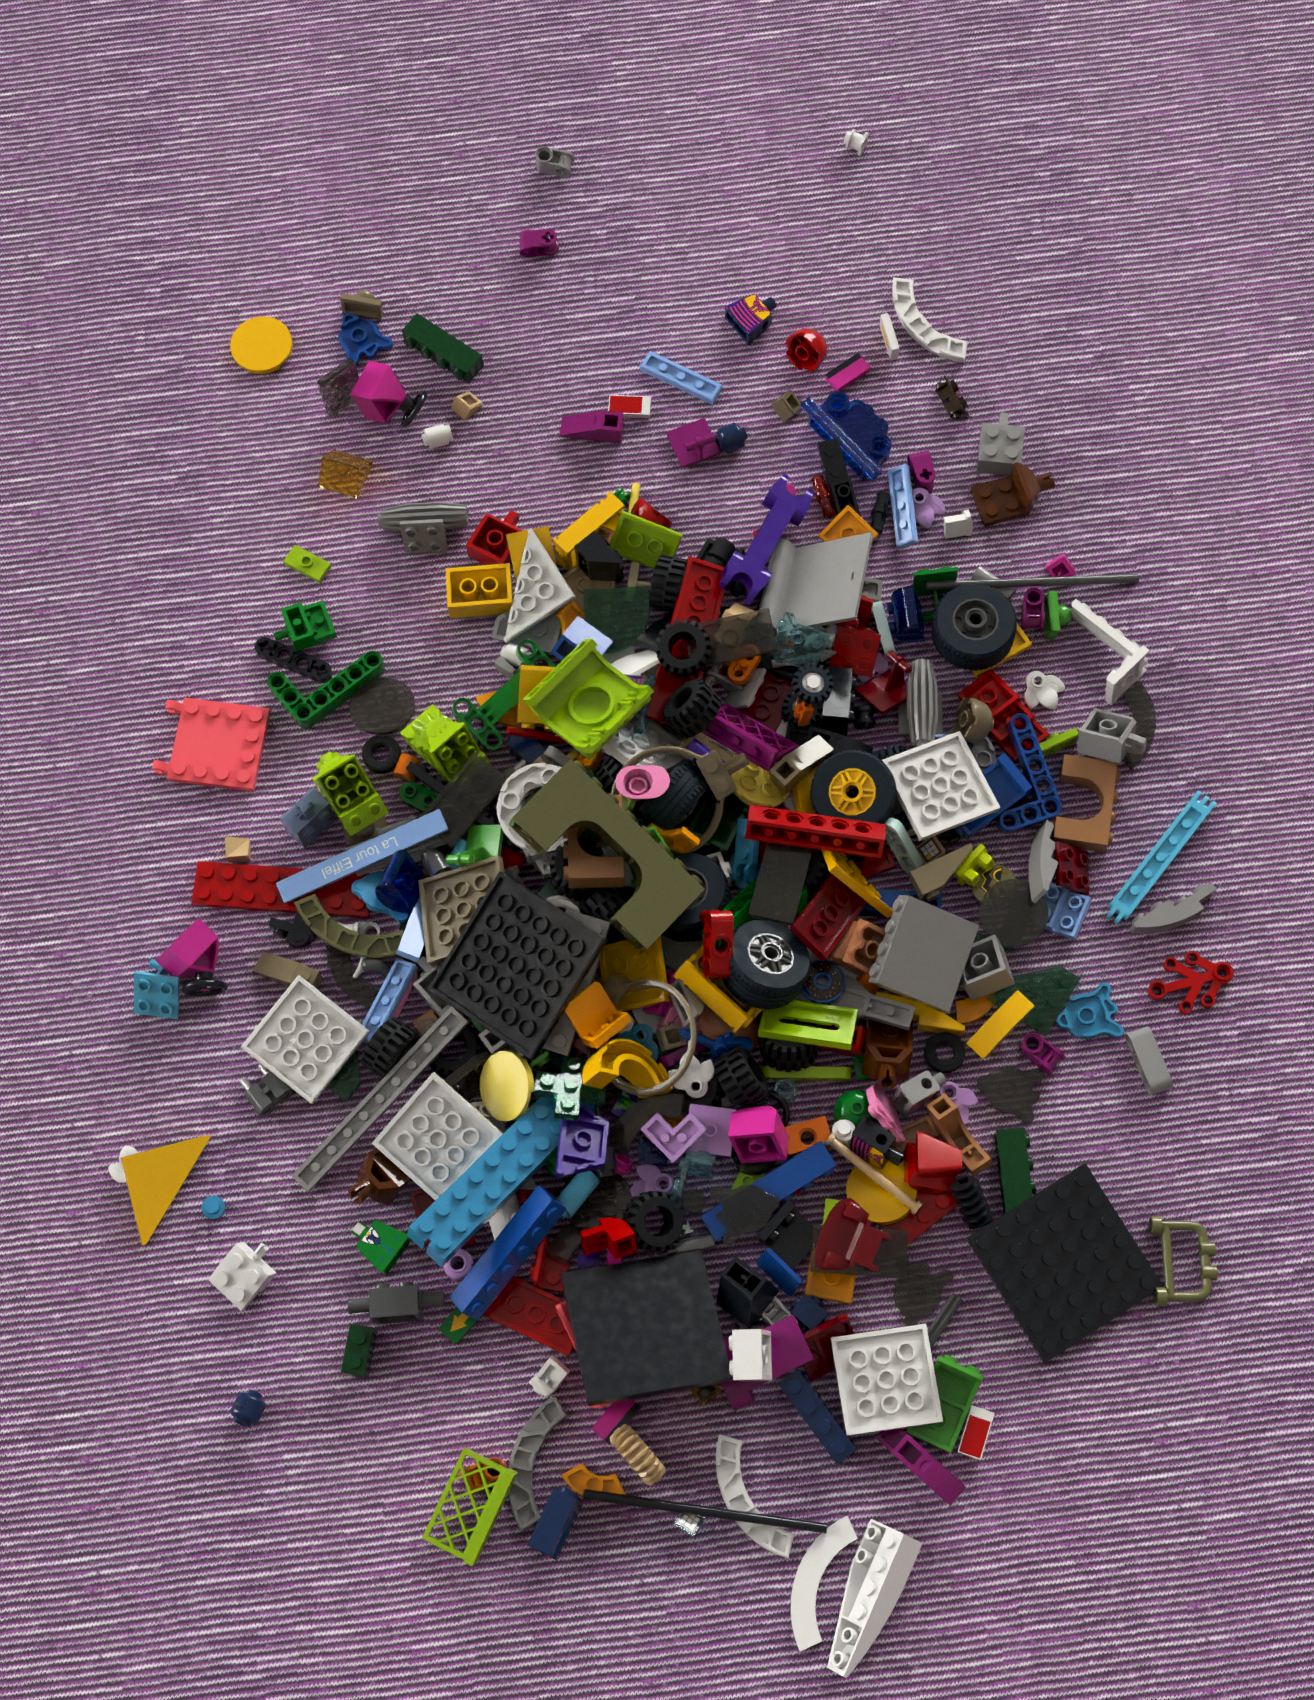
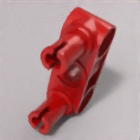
[698,909,734,978]

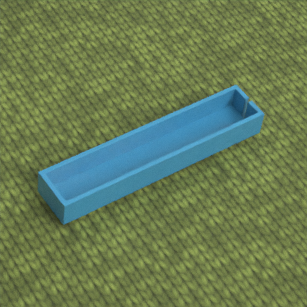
[407,1066,606,1268]

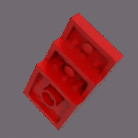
[957,669,1049,764]

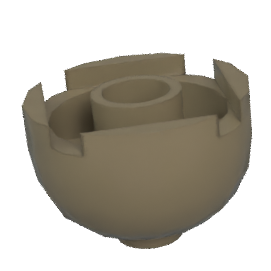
[953,698,994,743]

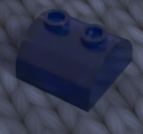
[887,585,925,643]
[375,849,427,913]

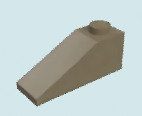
[909,843,973,901]
[253,951,323,989]

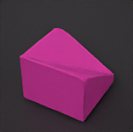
[1046,553,1076,577]

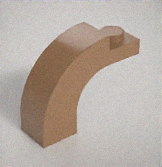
[926,1093,993,1177]

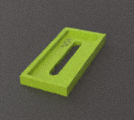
[758,1000,858,1050]

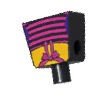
[850,1115,905,1169]

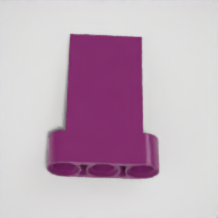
[721,1314,814,1411]

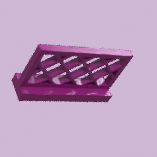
[701,704,799,772]

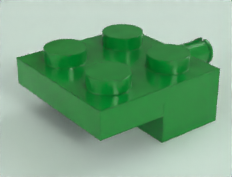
[273,600,337,651]

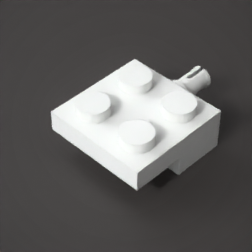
[208,1242,277,1311]

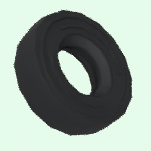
[362,735,402,774]
[924,1032,965,1073]

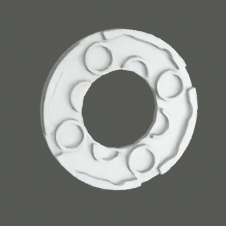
[497,763,568,853]

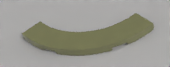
[294,894,404,958]

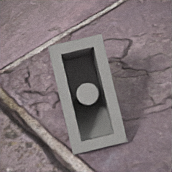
[669,978,705,1027]

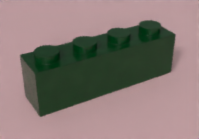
[402,313,484,383]
[994,1128,1036,1214]

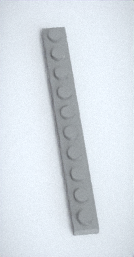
[292,1006,469,1192]

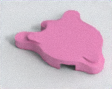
[866,1083,905,1144]

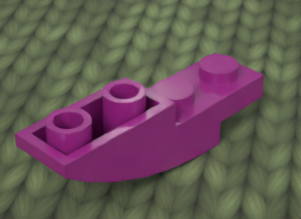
[875,1428,966,1506]

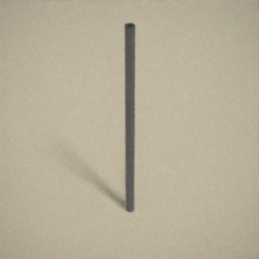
[925,574,1139,590]

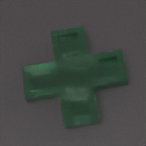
[534,1056,606,1121]

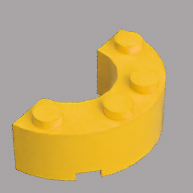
[582,1039,673,1102]

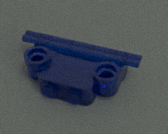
[800,391,892,481]

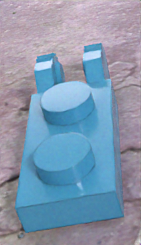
[732,818,759,883]

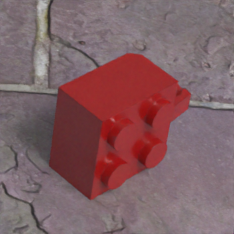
[466,510,523,566]

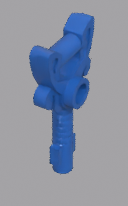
[679,1028,754,1063]

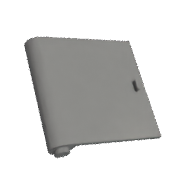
[755,532,873,636]

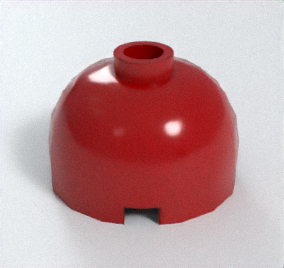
[785,328,828,372]
[631,497,673,529]

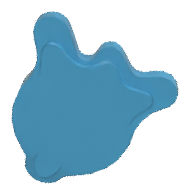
[351,871,417,923]
[1056,983,1124,1039]

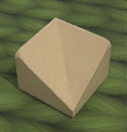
[225,837,251,863]

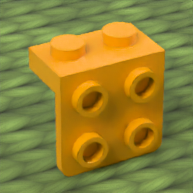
[564,982,632,1049]

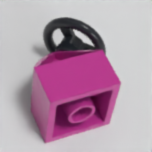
[350,360,427,427]
[155,918,228,997]
[728,1090,790,1164]

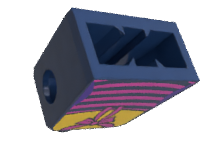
[725,294,777,345]

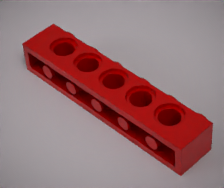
[745,805,886,858]

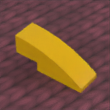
[966,990,1035,1059]

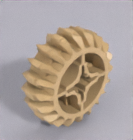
[610,1424,666,1486]

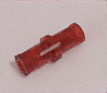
[811,475,837,518]

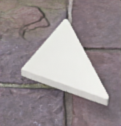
[504,528,576,644]

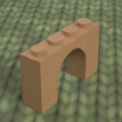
[1052,754,1121,853]
[563,795,624,888]

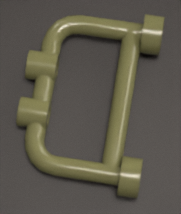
[1149,1216,1218,1307]

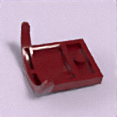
[803,1313,854,1381]

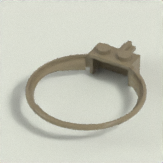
[611,746,749,855]
[592,973,696,1096]

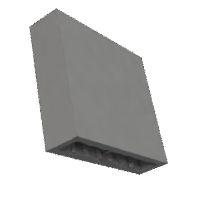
[868,895,979,1012]

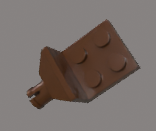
[970,462,1055,527]
[862,1019,913,1090]
[348,1148,412,1206]

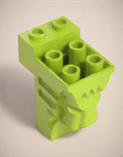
[400,704,493,794]
[312,751,389,836]

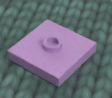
[687,1104,737,1157]

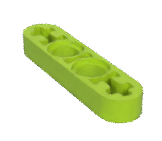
[761,1066,852,1081]

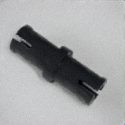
[870,491,890,535]

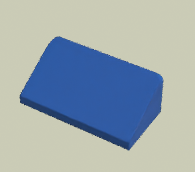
[757,1248,802,1296]

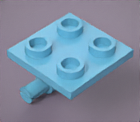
[134,959,180,1020]

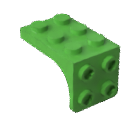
[906,1354,984,1454]

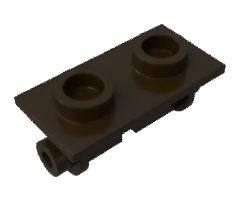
[935,375,969,420]

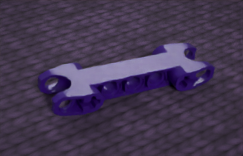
[718,474,814,605]

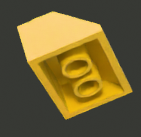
[445,563,514,618]

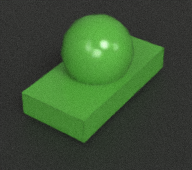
[1044,591,1072,640]

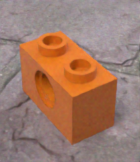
[785,1116,831,1159]

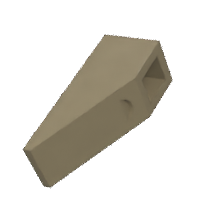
[769,735,834,795]

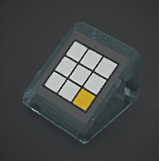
[673,1513,707,1539]

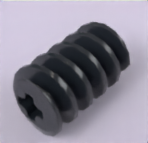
[949,1176,993,1229]

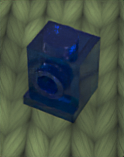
[638,1138,668,1166]

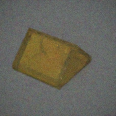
[318,449,373,499]

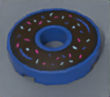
[801,959,846,1005]

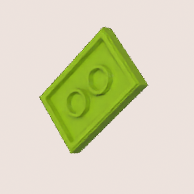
[609,511,683,569]

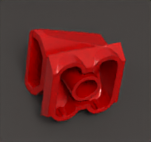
[904,1131,962,1194]

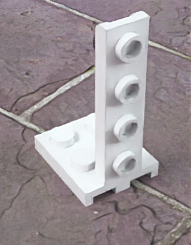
[1071,599,1150,706]

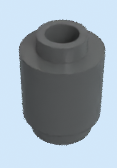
[421,848,452,877]

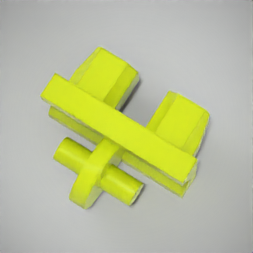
[955,843,995,887]

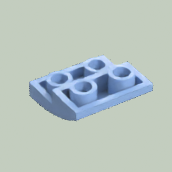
[1030,883,1092,940]

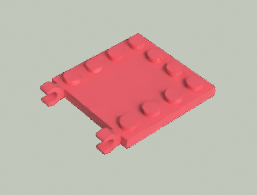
[152,698,271,792]

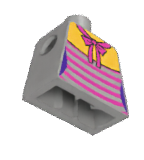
[891,1070,946,1119]

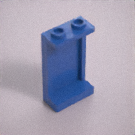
[954,752,1032,840]

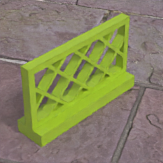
[422,1447,518,1566]

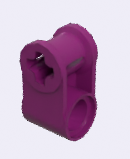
[520,229,559,258]
[907,451,936,492]
[1021,587,1045,631]
[1019,1033,1065,1075]

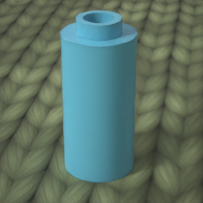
[557,1171,600,1219]

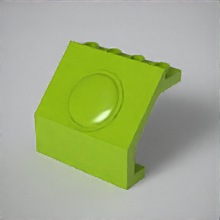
[522,638,654,760]

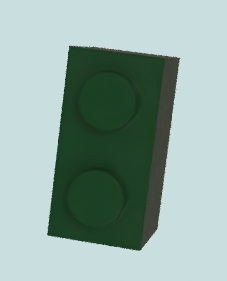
[341,1324,377,1379]

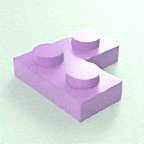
[641,1113,707,1163]

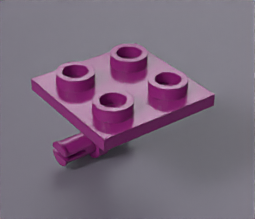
[666,418,721,469]

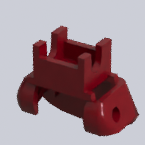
[814,1198,892,1272]

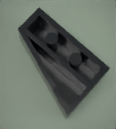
[821,666,856,736]

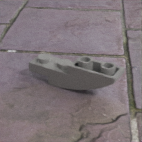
[1129,882,1217,934]

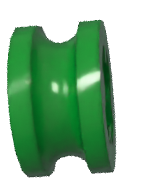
[614,487,631,505]

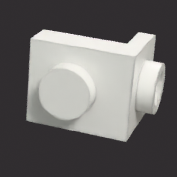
[529,1355,571,1398]

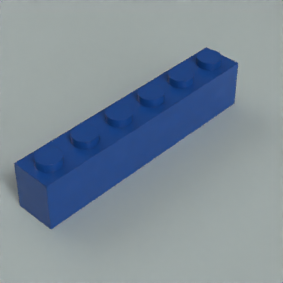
[701,1140,836,1241]
[449,1185,567,1321]

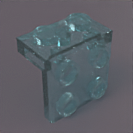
[769,612,830,668]
[672,1150,715,1204]

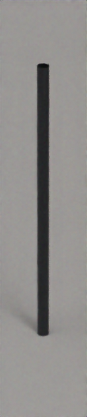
[583,1489,828,1534]

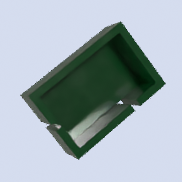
[688,788,749,862]

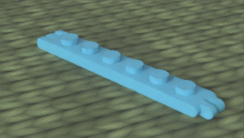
[1106,790,1217,924]

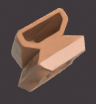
[827,919,885,975]

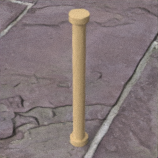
[824,1133,923,1215]

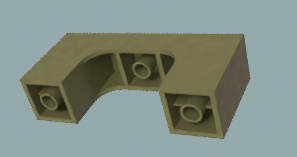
[509,759,705,953]

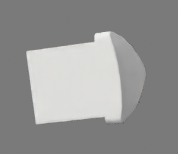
[944,510,973,539]

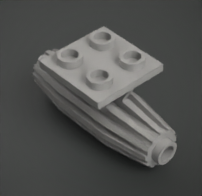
[378,502,469,554]
[898,659,943,747]

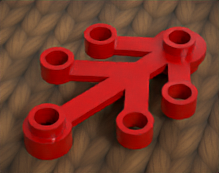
[1147,951,1234,1015]

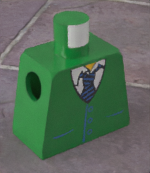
[352,1220,412,1277]

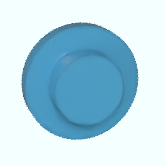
[201,1196,225,1219]

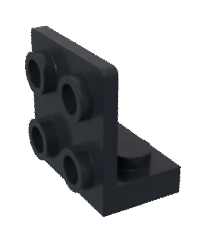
[757,1199,820,1270]

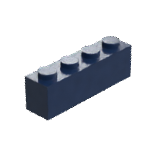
[778,1369,859,1464]

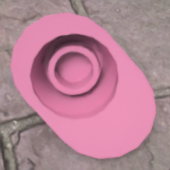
[615,765,670,801]

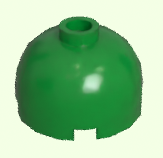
[833,1089,878,1128]

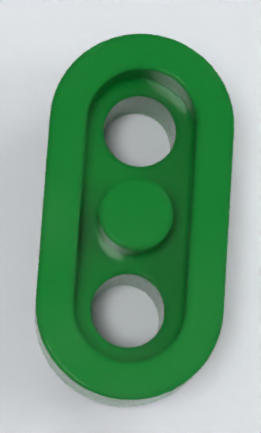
[399,782,441,814]

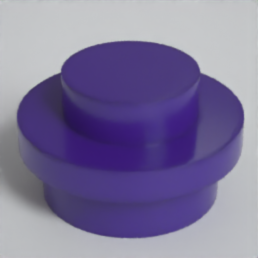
[577,1251,600,1270]

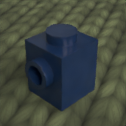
[790,1294,828,1331]

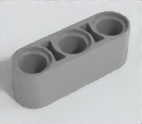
[1125,1026,1173,1096]

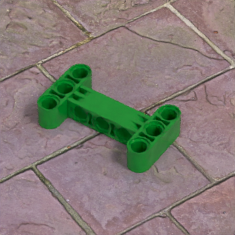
[451,639,556,752]

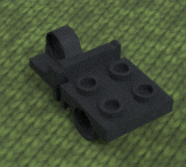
[697,537,763,600]

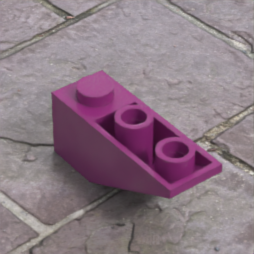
[559,410,624,444]

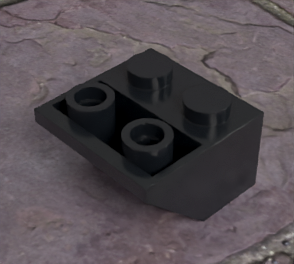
[574,531,624,582]
[716,1256,779,1329]

